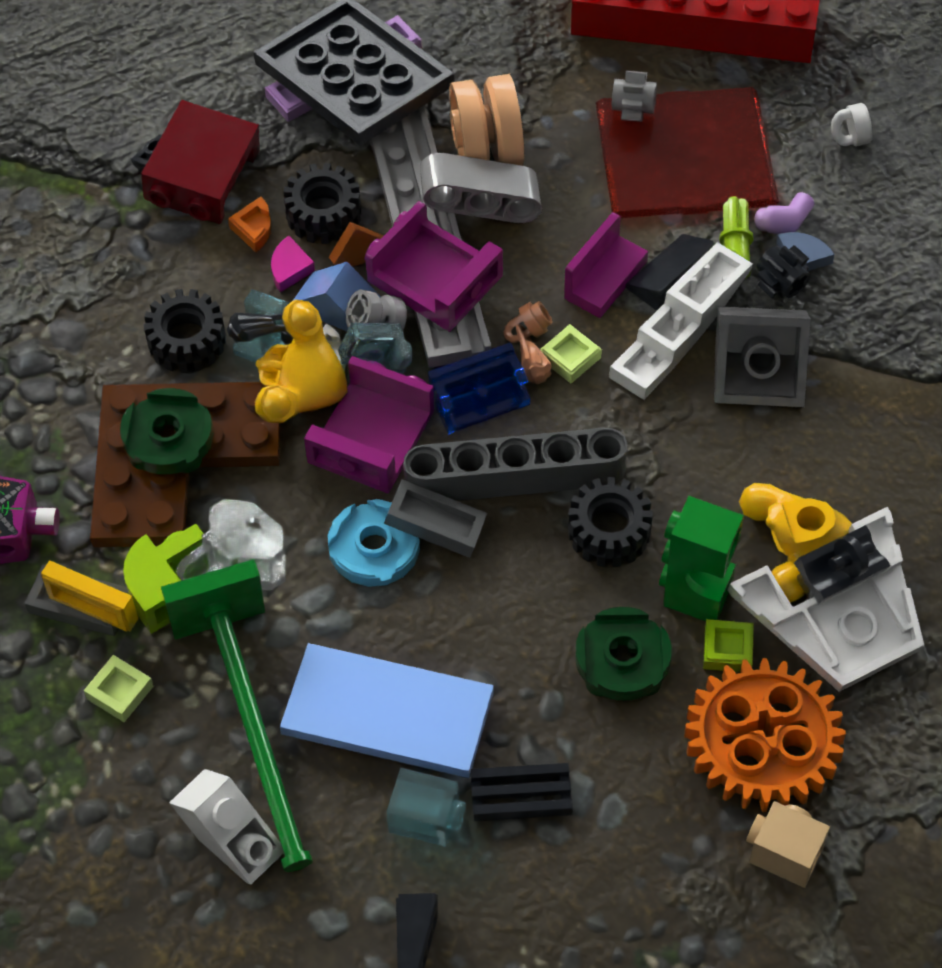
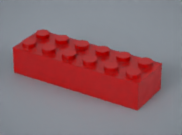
[571,0,820,63]

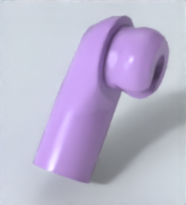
[754,192,814,234]

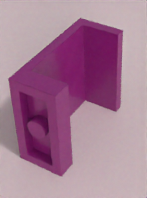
[304,356,434,494]

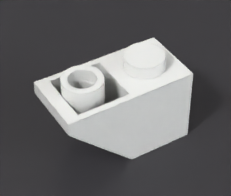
[169,769,284,885]

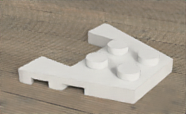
[728,507,924,692]

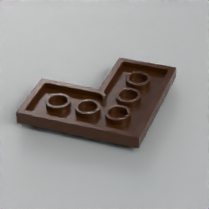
[90,382,281,547]

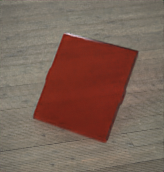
[595,87,779,218]

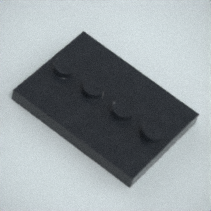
[254,0,455,146]

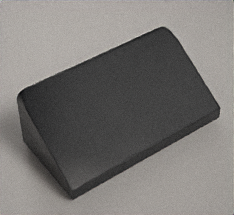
[625,234,716,311]

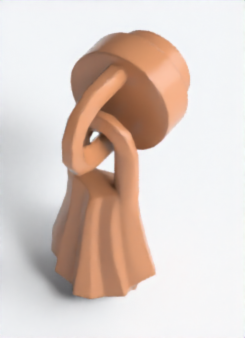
[504,301,552,384]

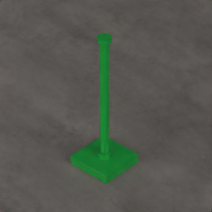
[161,559,313,872]

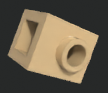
[746,801,830,888]

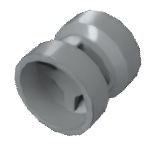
[346,289,407,340]

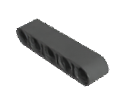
[403,428,628,501]

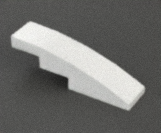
[609,242,753,400]

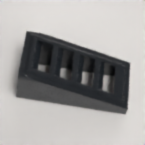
[396,893,438,968]

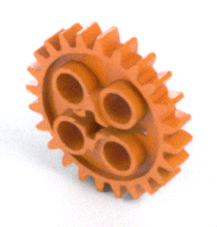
[684,658,846,812]

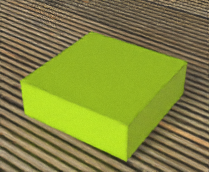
[703,619,754,672]

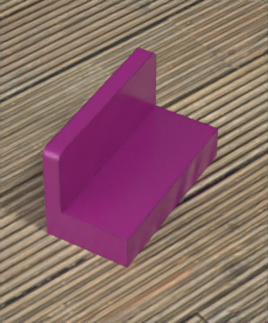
[564,212,648,318]

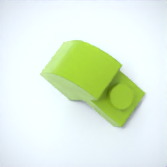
[123,524,211,634]

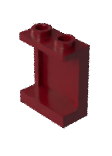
[141,100,260,224]

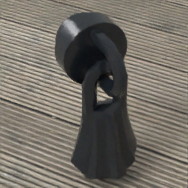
[226,313,293,345]

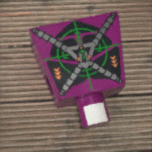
[0,476,60,564]

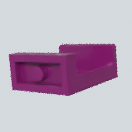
[365,201,503,332]

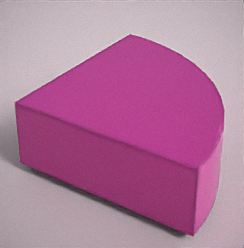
[271,236,315,292]

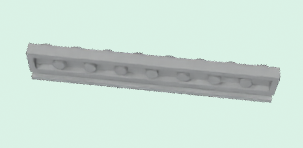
[370,105,491,368]

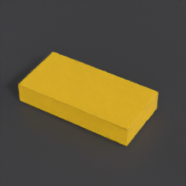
[41,560,138,632]

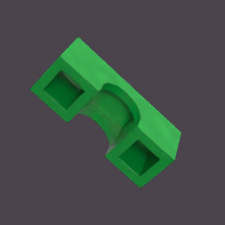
[659,496,744,621]

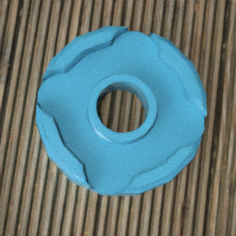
[328,499,420,587]

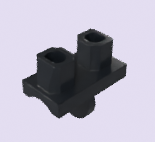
[794,525,891,604]

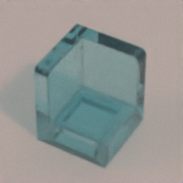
[233,289,290,362]

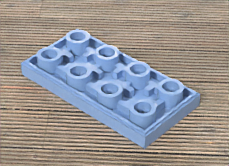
[280,643,494,778]

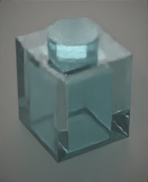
[386,768,466,847]

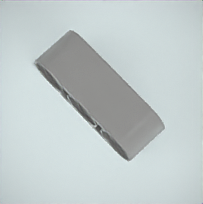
[420,153,542,223]

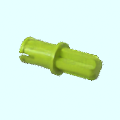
[719,196,754,279]

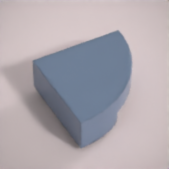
[776,232,835,271]

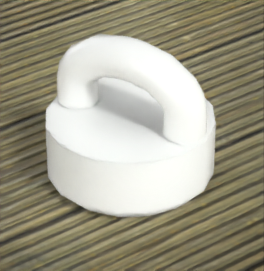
[831,103,873,147]

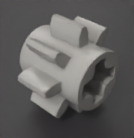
[612,71,657,122]

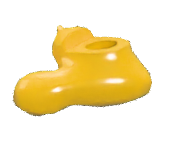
[255,299,348,423]
[739,483,852,603]

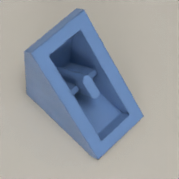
[293,262,381,340]

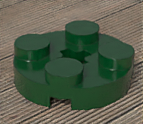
[120,388,214,474]
[575,607,672,701]

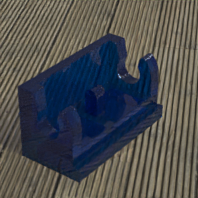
[428,342,530,434]

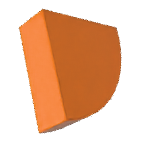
[228,196,271,252]

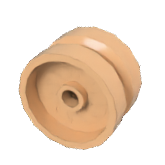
[449,74,524,165]

